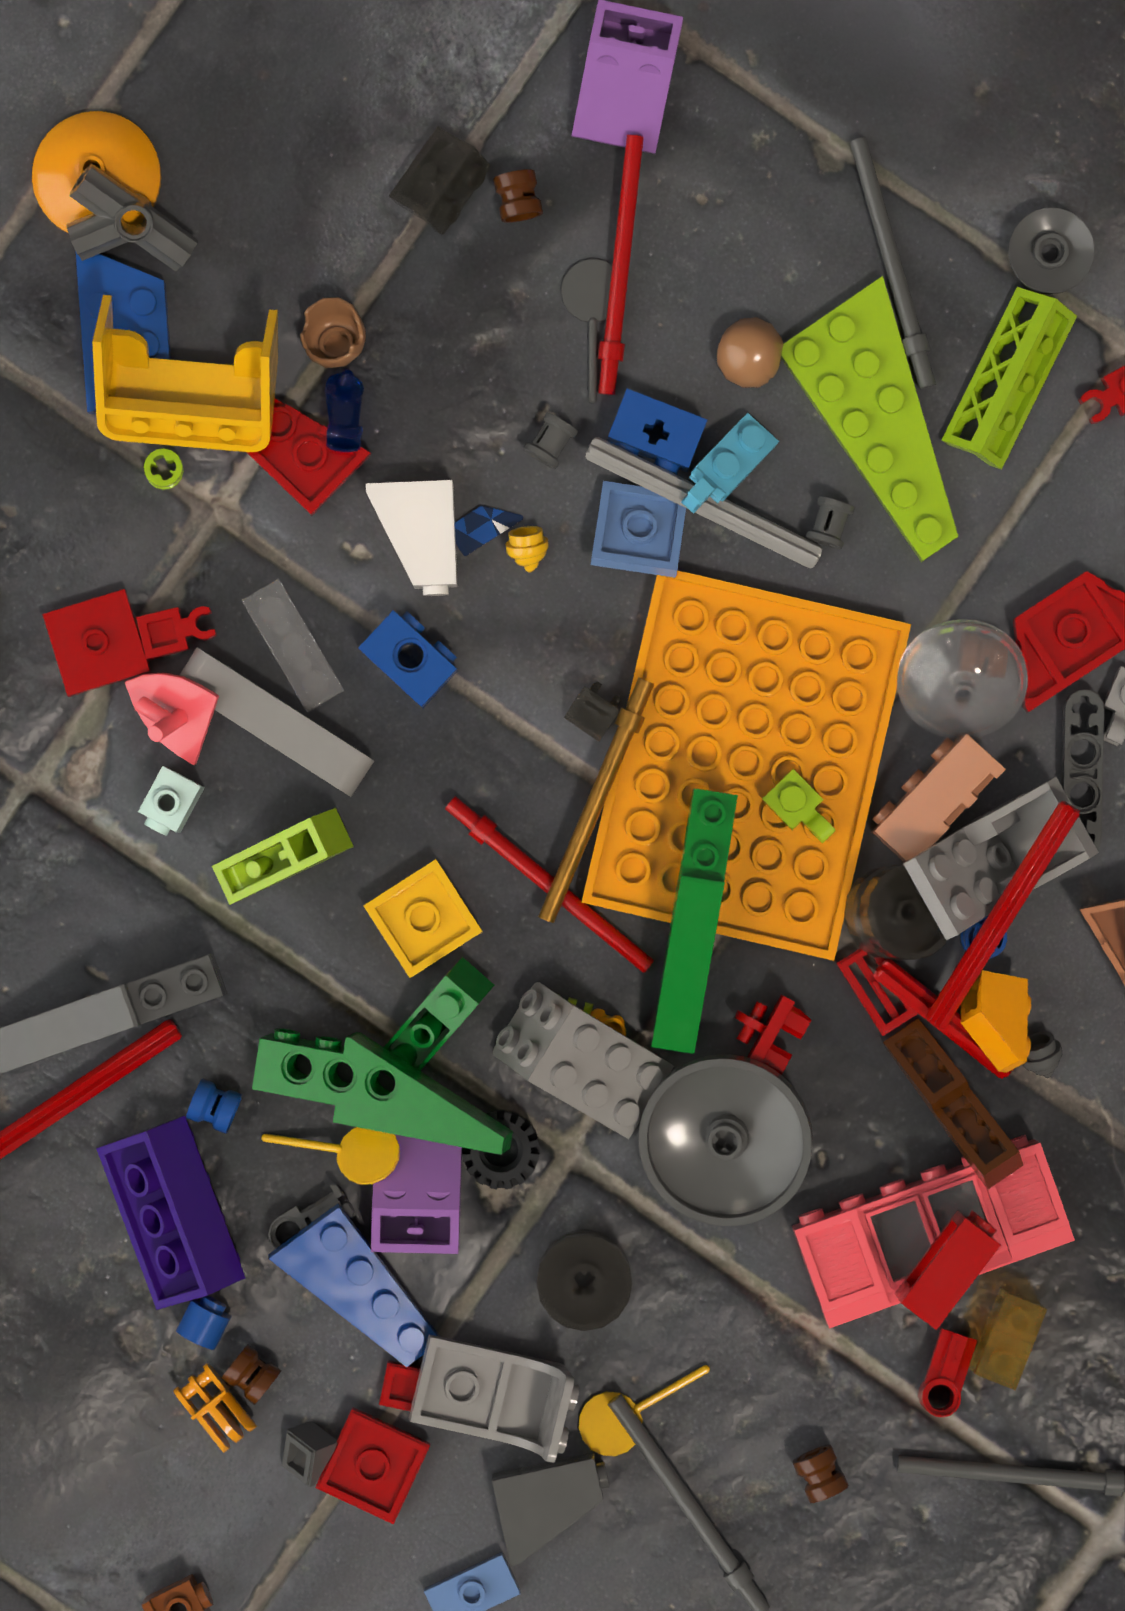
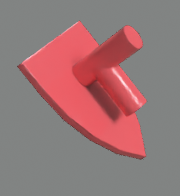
[125,673,219,765]

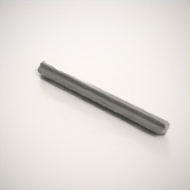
[585,437,822,568]

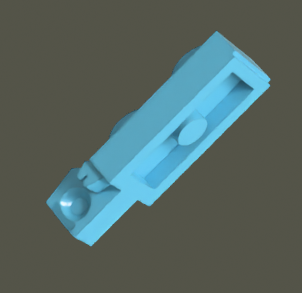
[681,413,779,514]

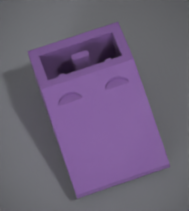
[572,0,683,154]
[371,1134,462,1254]

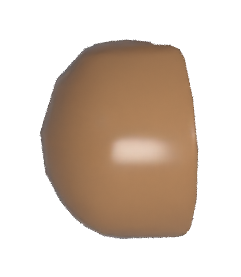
[300,297,366,368]
[717,317,783,388]

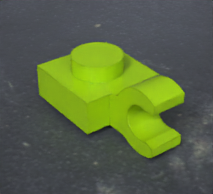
[762,769,836,844]

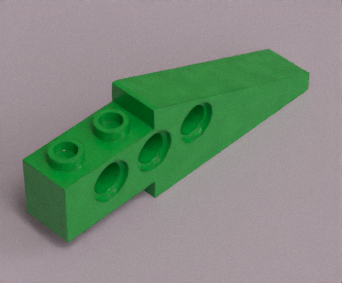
[651,788,738,1054]
[252,1028,513,1155]

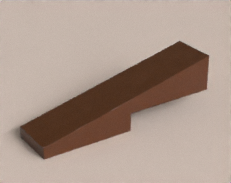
[883,1018,1023,1189]

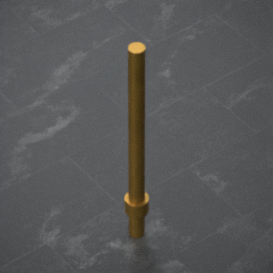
[538,678,654,923]

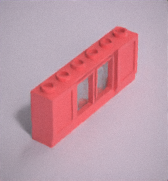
[792,1135,1075,1329]

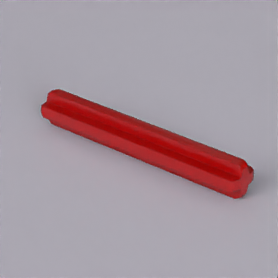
[873,959,1014,1079]

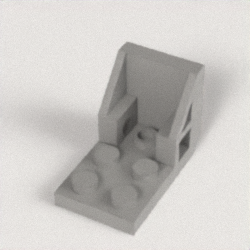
[903,777,1099,940]

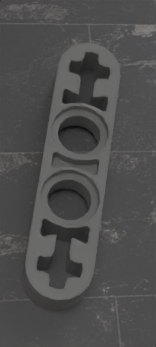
[1061,689,1104,850]

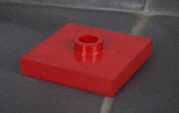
[42,589,151,697]
[315,1407,431,1525]

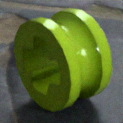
[144,448,184,490]

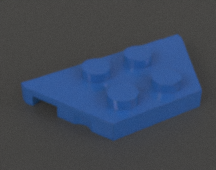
[75,251,171,414]

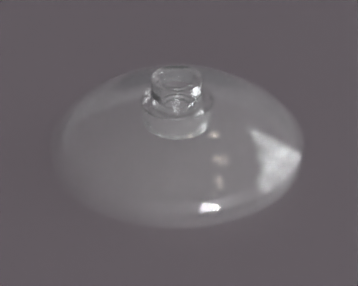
[897,619,1028,739]

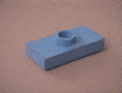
[424,1552,521,1611]

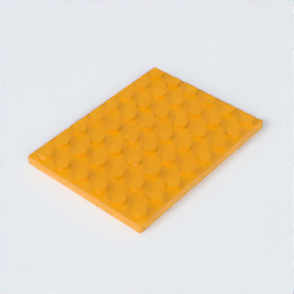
[581,570,911,961]

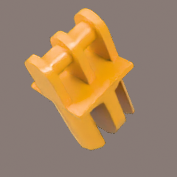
[173,1363,257,1453]

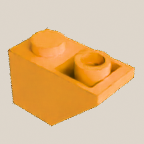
[961,970,1031,1073]

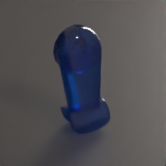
[325,369,364,452]

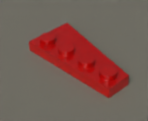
[246,398,372,516]

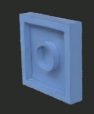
[591,481,686,578]

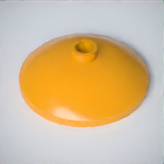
[32,111,161,234]

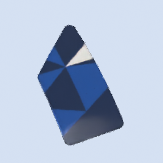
[455,506,523,556]

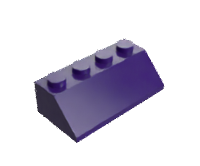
[96,1116,246,1310]

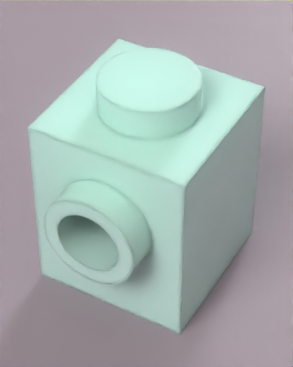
[138,766,205,836]

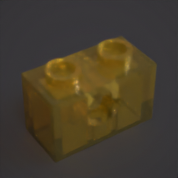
[969,1287,1047,1391]

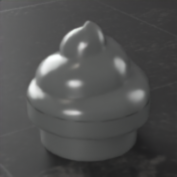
[1022,1032,1063,1078]

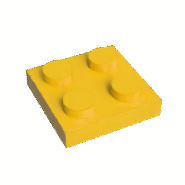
[363,859,483,978]

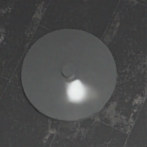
[639,1054,813,1226]

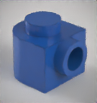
[176,1296,232,1350]

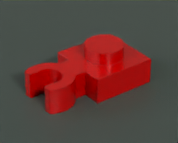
[1078,365,1125,424]
[136,606,217,660]

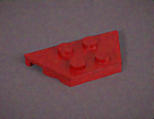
[1013,571,1125,713]

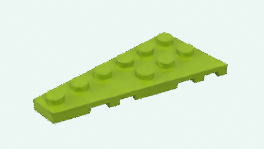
[781,276,958,562]

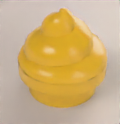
[505,526,549,573]

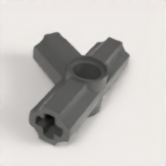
[66,163,198,271]

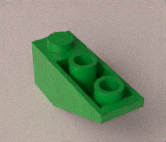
[382,957,495,1081]

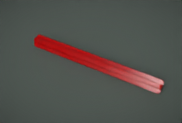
[926,801,1080,1029]
[0,1019,182,1159]

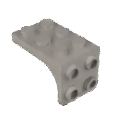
[493,982,674,1139]
[408,1334,579,1463]

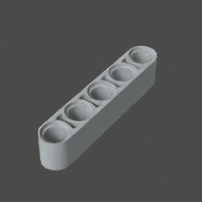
[179,647,374,797]

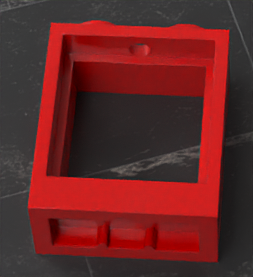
[895,1210,1001,1330]

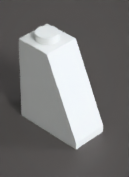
[366,480,458,596]

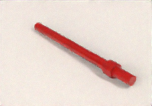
[598,135,644,395]
[445,796,654,974]

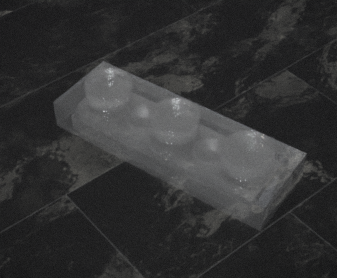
[241,579,345,713]

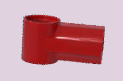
[918,1328,977,1417]

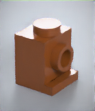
[141,1574,214,1611]

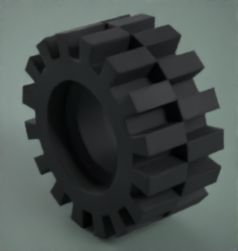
[462,1110,540,1190]

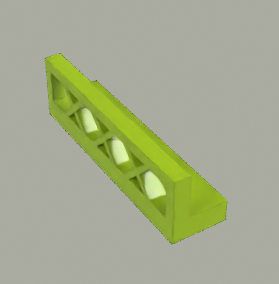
[942,287,1077,470]

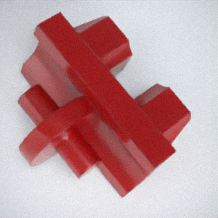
[734,994,811,1075]

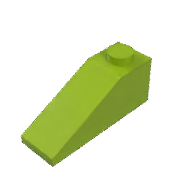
[212,808,354,905]

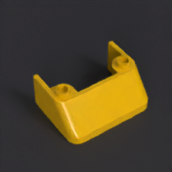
[92,295,278,452]

